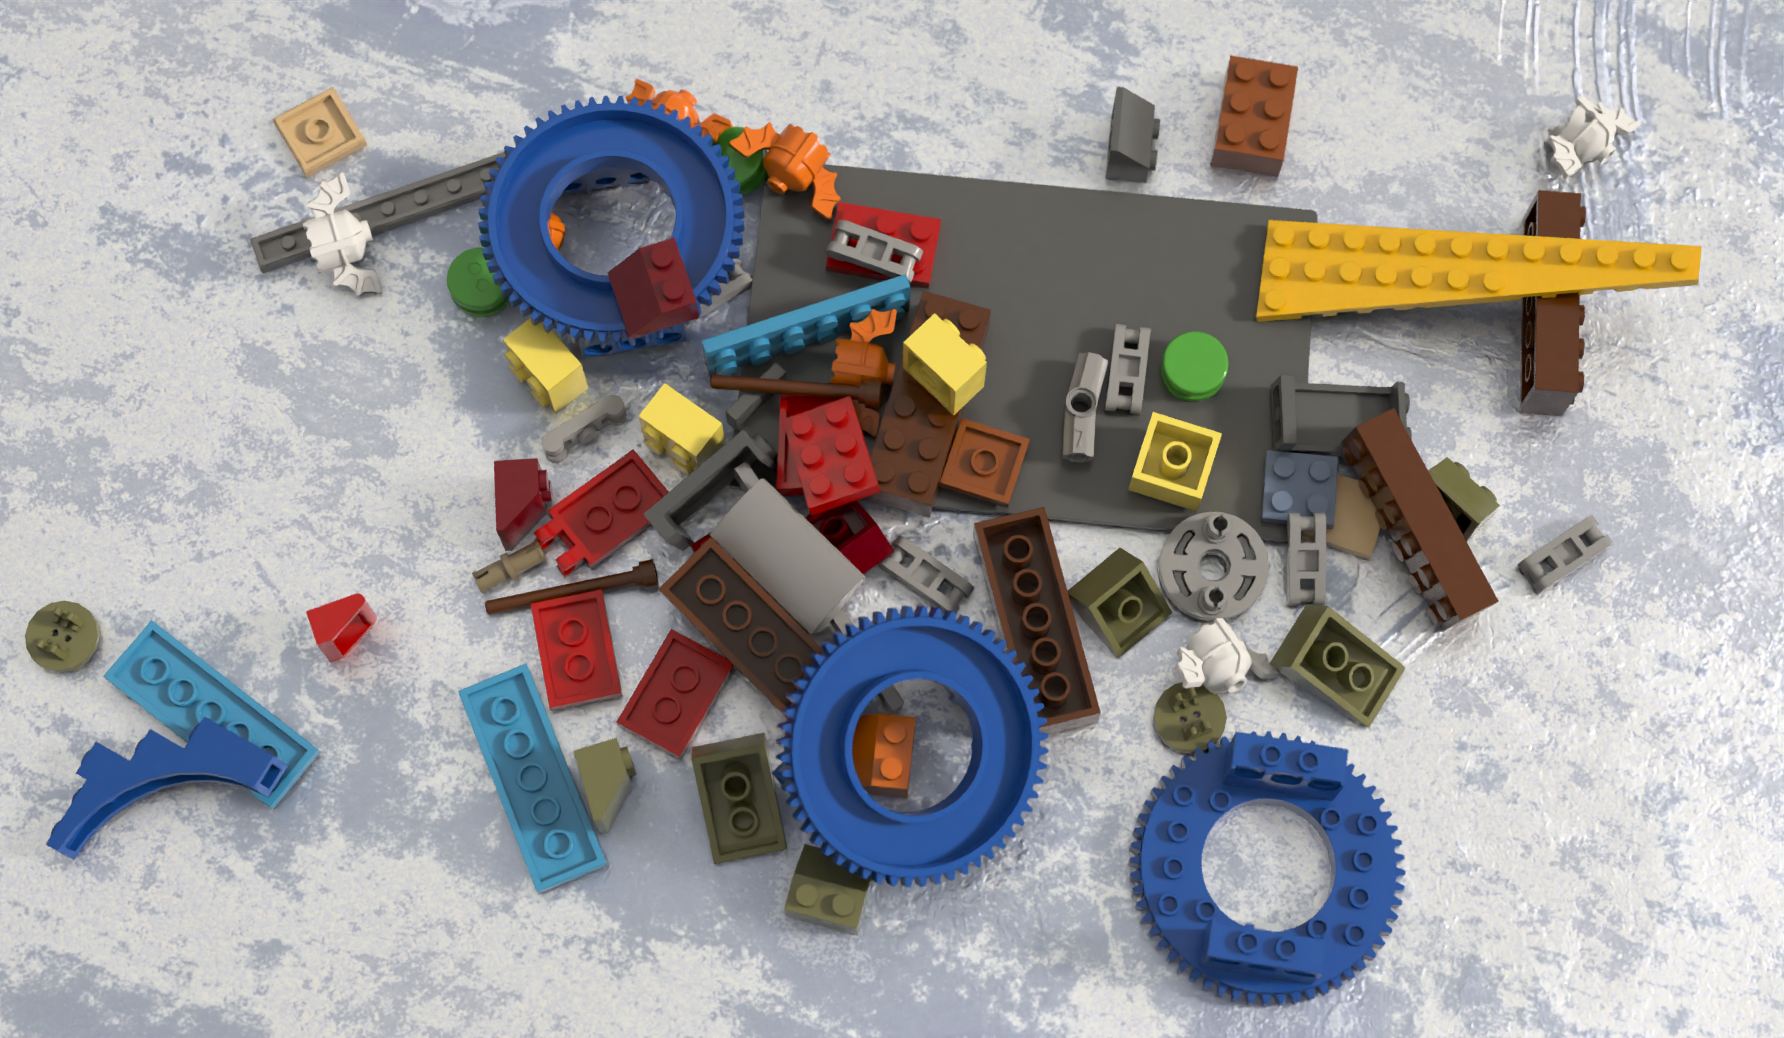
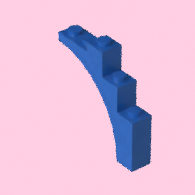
[46,716,288,860]

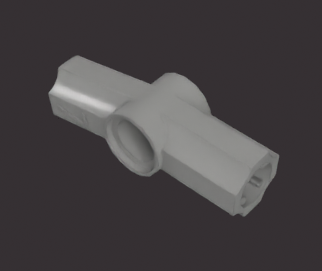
[1062,352,1109,463]

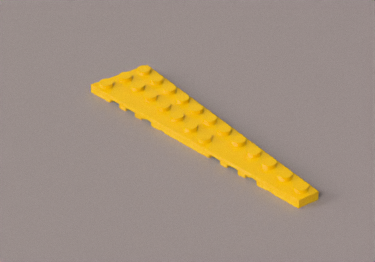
[1256,220,1702,322]

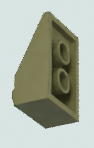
[1269,604,1406,728]
[691,733,787,864]

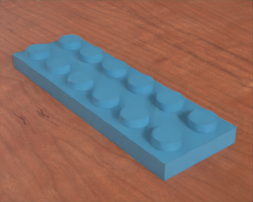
[701,274,911,376]
[103,620,321,810]
[458,663,608,894]

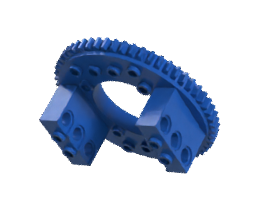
[478,96,745,359]
[772,606,1049,887]
[1128,731,1405,1007]

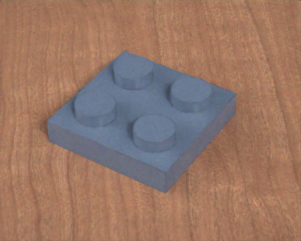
[1260,450,1338,529]

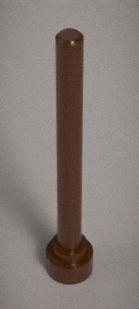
[710,374,883,409]
[485,559,659,615]

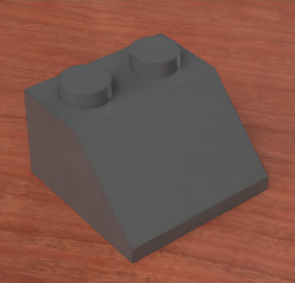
[1105,86,1160,183]

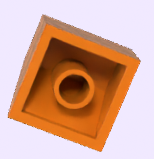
[852,714,916,798]

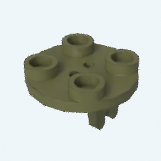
[25,601,100,673]
[1153,682,1227,754]

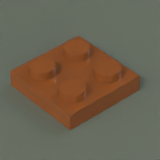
[940,418,1030,508]

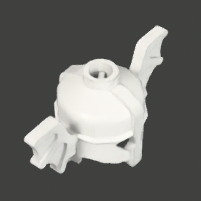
[1547,95,1641,179]
[302,171,382,296]
[1174,618,1280,694]

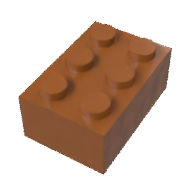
[1210,55,1298,177]

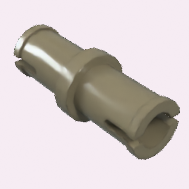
[472,540,547,593]

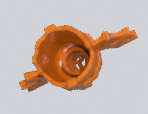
[626,79,733,143]
[728,123,840,220]
[830,309,897,437]

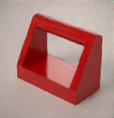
[306,593,377,663]

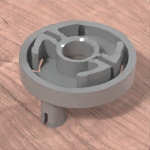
[1159,512,1269,621]

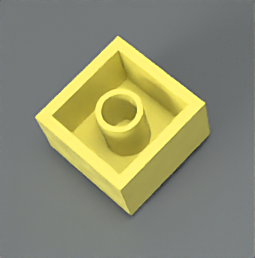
[903,313,987,415]
[503,318,588,414]
[638,383,726,475]
[1128,412,1222,512]

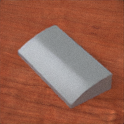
[710,478,866,634]

